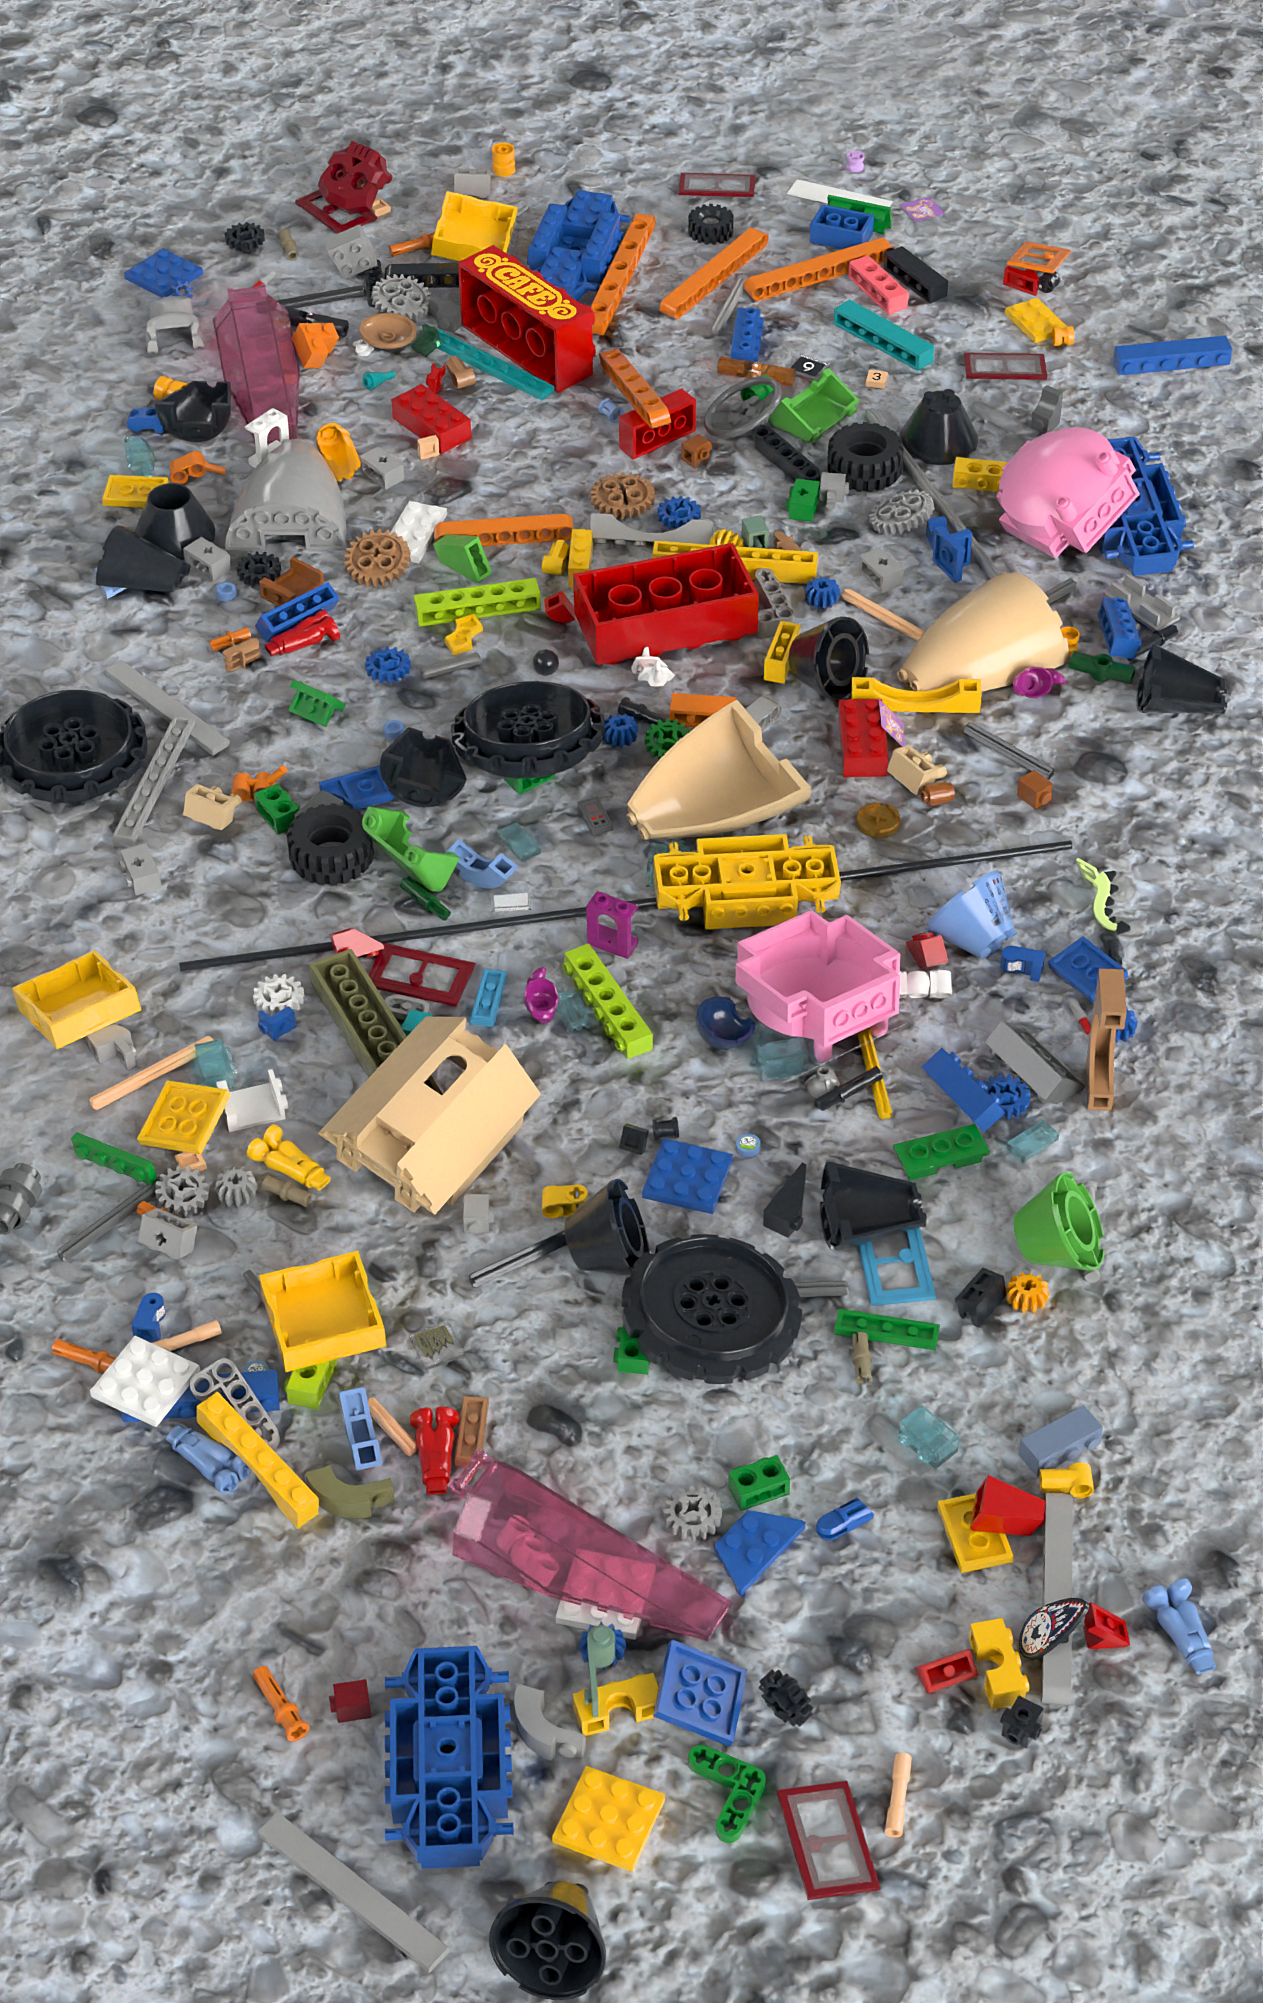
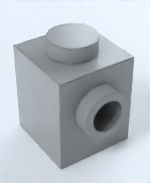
[463,1194,494,1234]

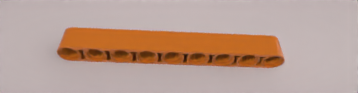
[660,228,769,319]
[743,238,895,301]

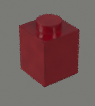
[329,1679,371,1723]

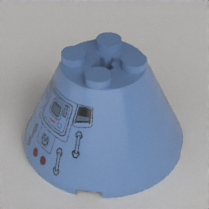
[926,870,1017,960]

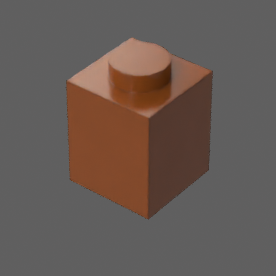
[1017,770,1053,809]

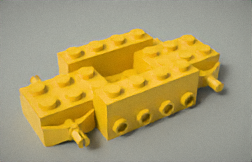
[653,834,841,929]

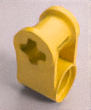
[542,1184,588,1218]

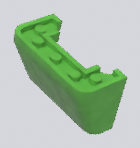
[768,368,860,443]
[362,806,460,892]

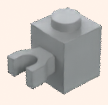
[820,472,849,509]

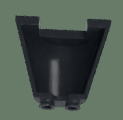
[154,381,231,442]
[96,525,191,592]
[1136,644,1227,714]
[380,727,467,807]
[820,1162,927,1251]

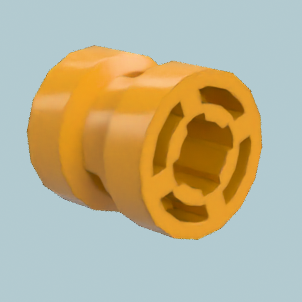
[1052,326,1074,346]
[1061,626,1080,656]

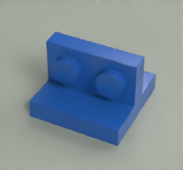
[932,526,972,583]

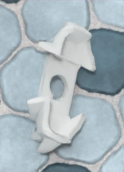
[632,647,675,687]

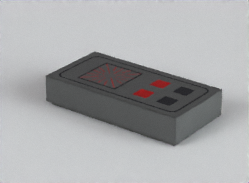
[577,796,613,836]

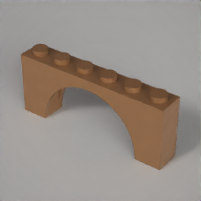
[1085,969,1127,1111]

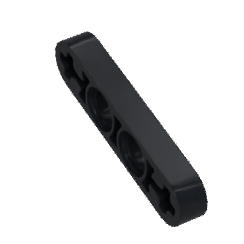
[365,259,382,307]

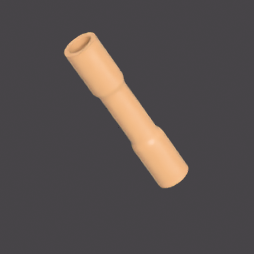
[152,1320,222,1352]
[885,1753,912,1838]

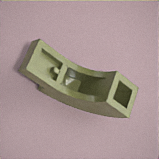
[305,1466,395,1519]

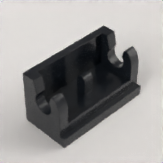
[955,1267,1007,1327]

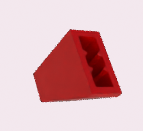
[970,1475,1046,1536]

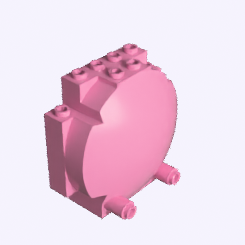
[996,427,1139,559]
[736,910,900,1063]

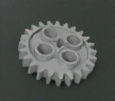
[371,274,431,322]
[869,489,935,535]

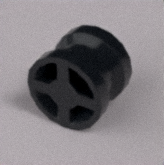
[1038,271,1060,293]

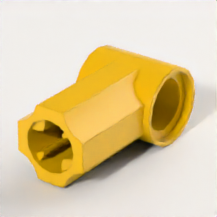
[542,539,570,576]
[1039,1462,1094,1498]

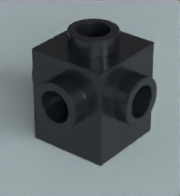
[1000,1696,1044,1748]

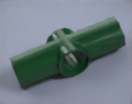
[1069,651,1136,685]

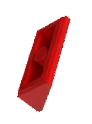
[915,1649,979,1693]

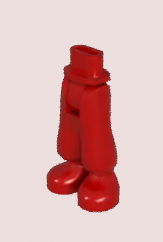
[264,609,340,657]
[410,1406,459,1495]

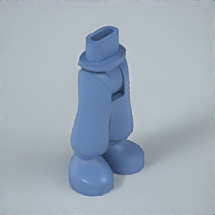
[166,1425,251,1494]
[1143,1578,1216,1674]

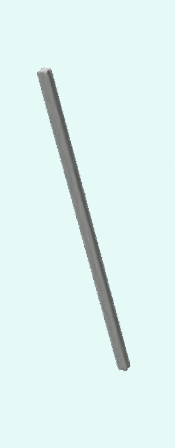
[865,407,1001,579]

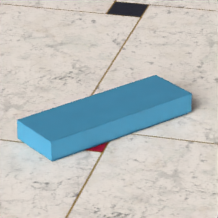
[470,969,507,1027]

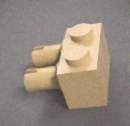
[887,745,947,795]
[183,784,241,830]

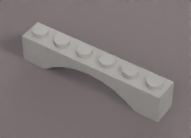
[590,513,714,547]

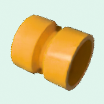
[492,143,515,177]
[153,376,187,400]

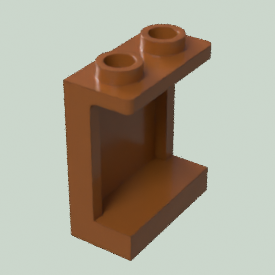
[259,557,324,607]

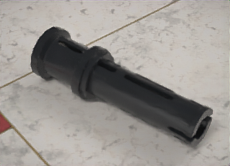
[618,697,681,726]

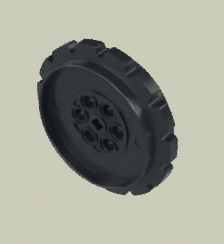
[451,681,605,779]
[0,690,148,803]
[621,1234,802,1384]

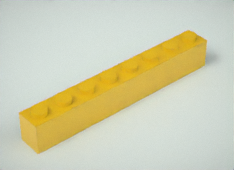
[652,541,818,584]

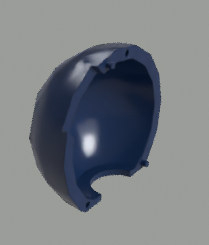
[696,996,756,1050]

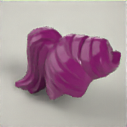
[1013,666,1067,698]
[524,967,559,1023]

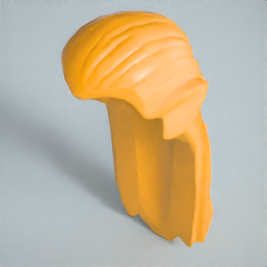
[316,423,361,482]

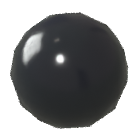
[532,649,559,676]

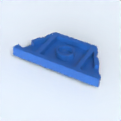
[319,765,395,810]
[714,1510,806,1596]

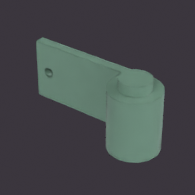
[584,1625,615,1717]

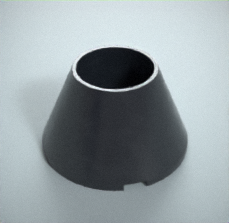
[135,483,215,560]
[788,616,869,702]
[564,1179,650,1276]

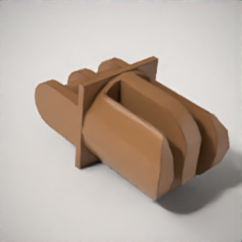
[773,531,802,551]
[223,638,261,672]

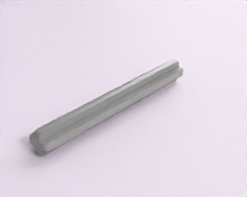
[711,277,746,336]

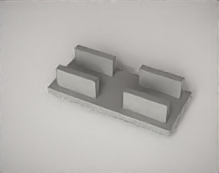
[1103,573,1180,631]

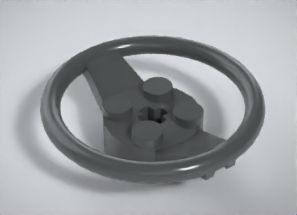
[704,377,782,438]

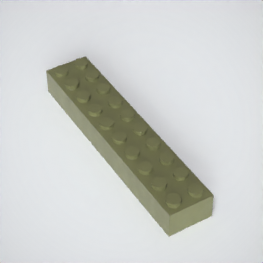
[309,949,443,1095]

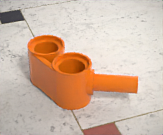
[169,451,226,484]
[231,765,287,802]

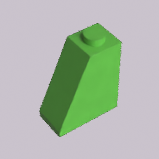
[433,534,492,583]

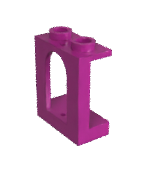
[586,891,638,959]

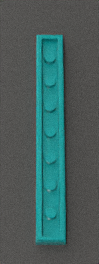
[427,329,554,400]

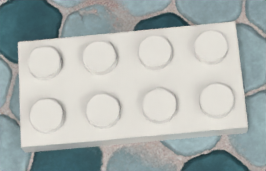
[390,501,447,563]

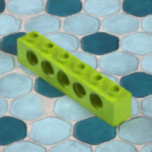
[414,578,541,627]
[562,943,653,1059]
[284,1359,338,1410]

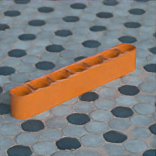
[434,514,574,546]

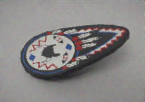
[1018,1598,1089,1661]

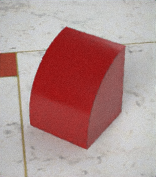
[544,591,576,623]

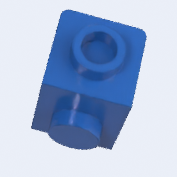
[258,1006,296,1041]

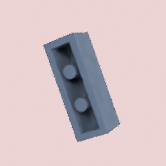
[1018,1405,1103,1477]

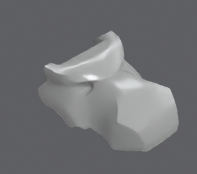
[146,296,204,355]

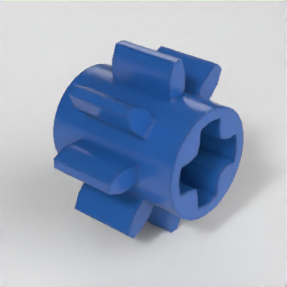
[171,280,193,299]

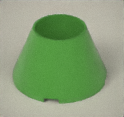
[1013,1172,1105,1271]

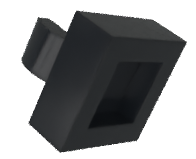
[619,1123,649,1155]

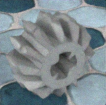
[215,1166,257,1208]

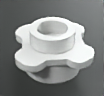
[353,339,374,356]

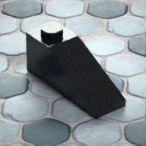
[763,1162,807,1238]

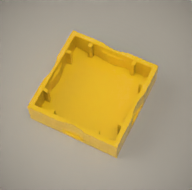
[431,191,518,261]
[12,950,141,1049]
[259,1250,386,1372]

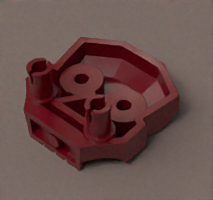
[318,141,393,215]

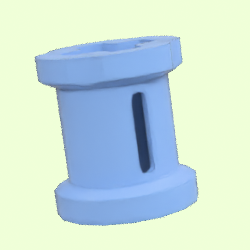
[598,398,624,423]

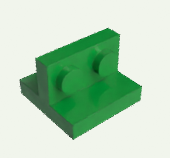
[288,679,346,727]

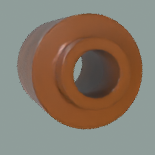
[921,781,955,807]

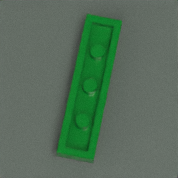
[71,1132,157,1185]
[834,1309,940,1351]

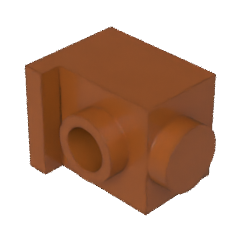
[681,434,712,468]

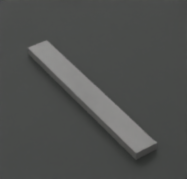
[105,660,230,756]
[112,715,195,846]
[257,1812,449,1973]

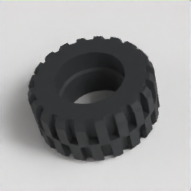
[827,422,904,492]
[287,803,374,886]

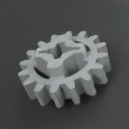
[155,1165,209,1217]
[664,1486,722,1542]

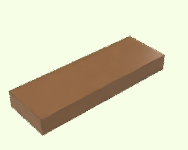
[454,1396,489,1467]

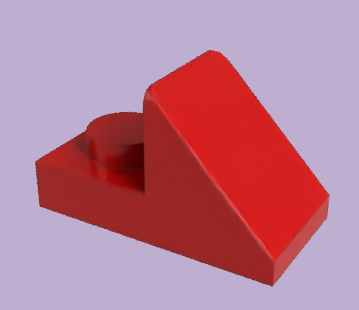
[1003,266,1039,296]
[1083,1602,1130,1649]

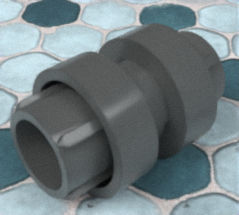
[0,1163,42,1235]

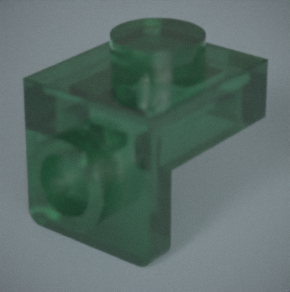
[411,323,441,357]

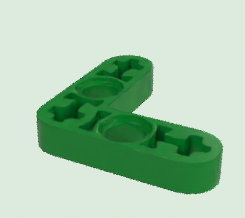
[688,1745,766,1843]

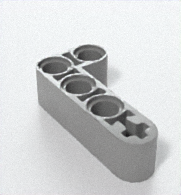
[755,568,794,638]
[190,1358,280,1450]

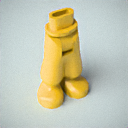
[247,1124,331,1191]

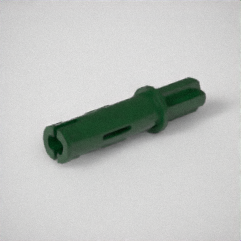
[400,876,451,921]

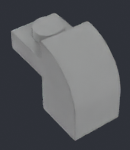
[86,1025,137,1071]

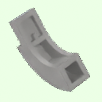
[514,1683,586,1761]

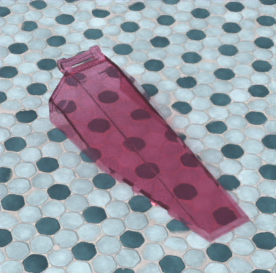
[212,284,300,445]
[449,1449,732,1641]

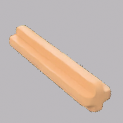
[368,1397,418,1456]

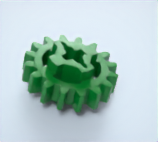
[645,718,690,761]

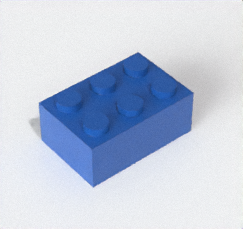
[810,204,874,249]

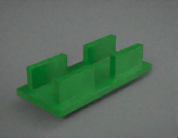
[827,194,892,234]
[893,1124,990,1181]

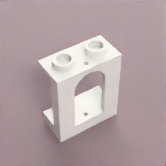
[245,408,289,468]

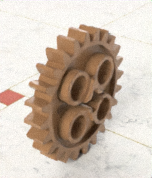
[590,472,655,520]
[344,529,411,588]

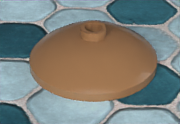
[360,313,417,349]

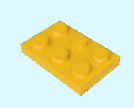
[1005,298,1067,343]
[102,475,169,508]
[937,1493,1014,1573]

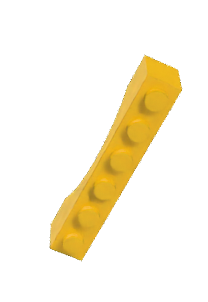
[851,677,982,713]
[197,1392,319,1529]

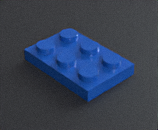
[1048,936,1129,1003]

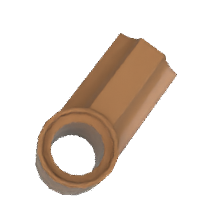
[445,355,476,389]

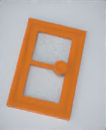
[1007,241,1071,274]

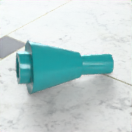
[362,371,396,391]

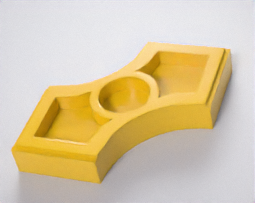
[445,614,483,656]

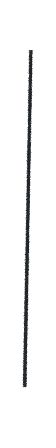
[179,840,1072,972]

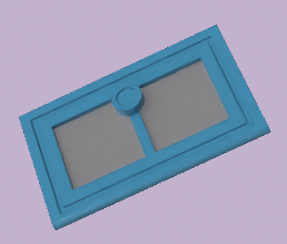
[858,1228,936,1306]

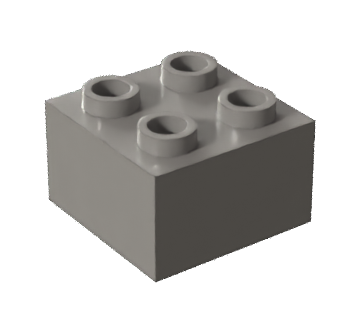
[327,225,377,279]

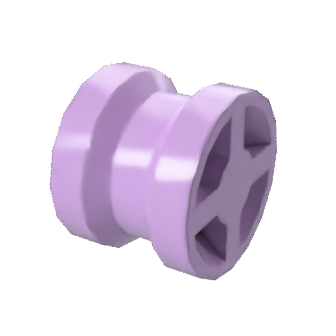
[846,150,864,173]

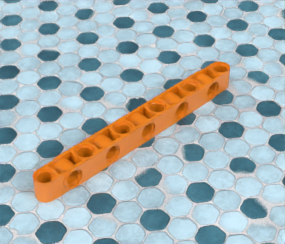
[591,213,655,336]
[599,348,671,429]

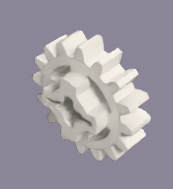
[253,974,304,1016]

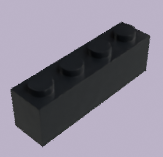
[884,246,948,304]

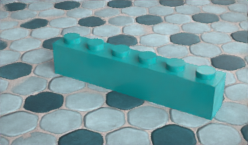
[833,299,934,371]

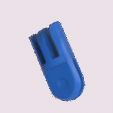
[816,1497,874,1541]

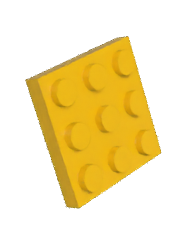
[137,1080,231,1154]
[552,1766,665,1872]

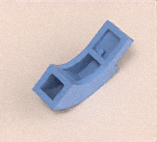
[445,839,518,888]
[338,1387,383,1471]

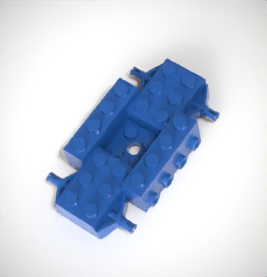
[527,190,630,301]
[1097,436,1194,576]
[385,1646,514,1869]

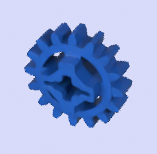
[657,496,701,529]
[365,646,411,684]
[982,1074,1030,1120]

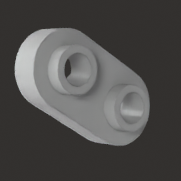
[385,994,430,1020]

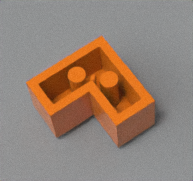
[291,323,339,368]

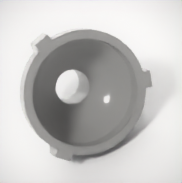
[804,1065,840,1098]

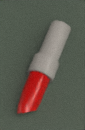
[250,270,276,293]
[1069,999,1091,1035]

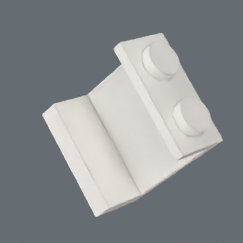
[216,1069,288,1132]

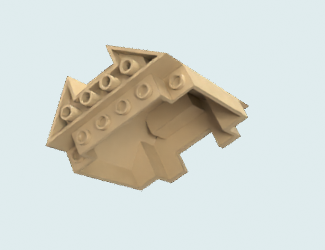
[318,1016,541,1215]

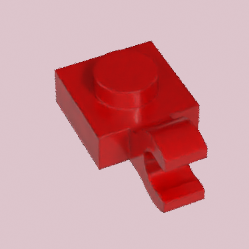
[426,363,446,394]

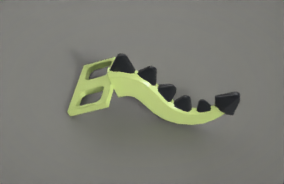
[1076,858,1131,935]

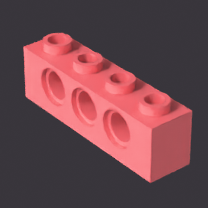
[849,256,909,315]

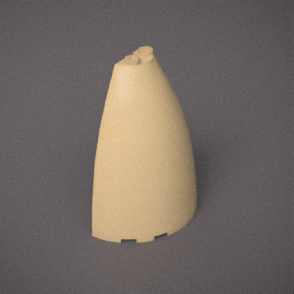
[897,572,1069,692]
[626,700,811,841]

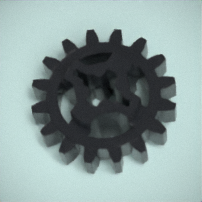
[225,222,265,252]
[237,551,282,587]
[759,1669,813,1727]

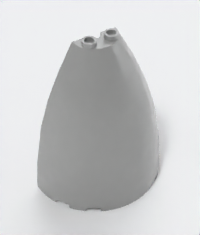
[225,439,347,550]

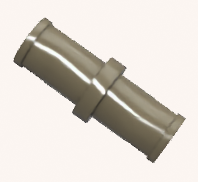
[279,229,299,261]
[261,1175,312,1207]
[851,1332,872,1384]

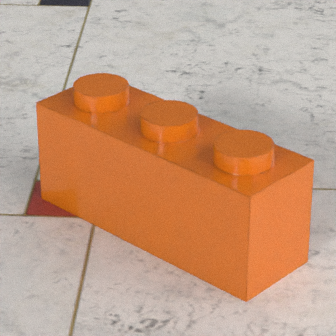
[670,693,736,728]

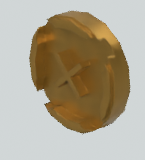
[856,802,900,838]

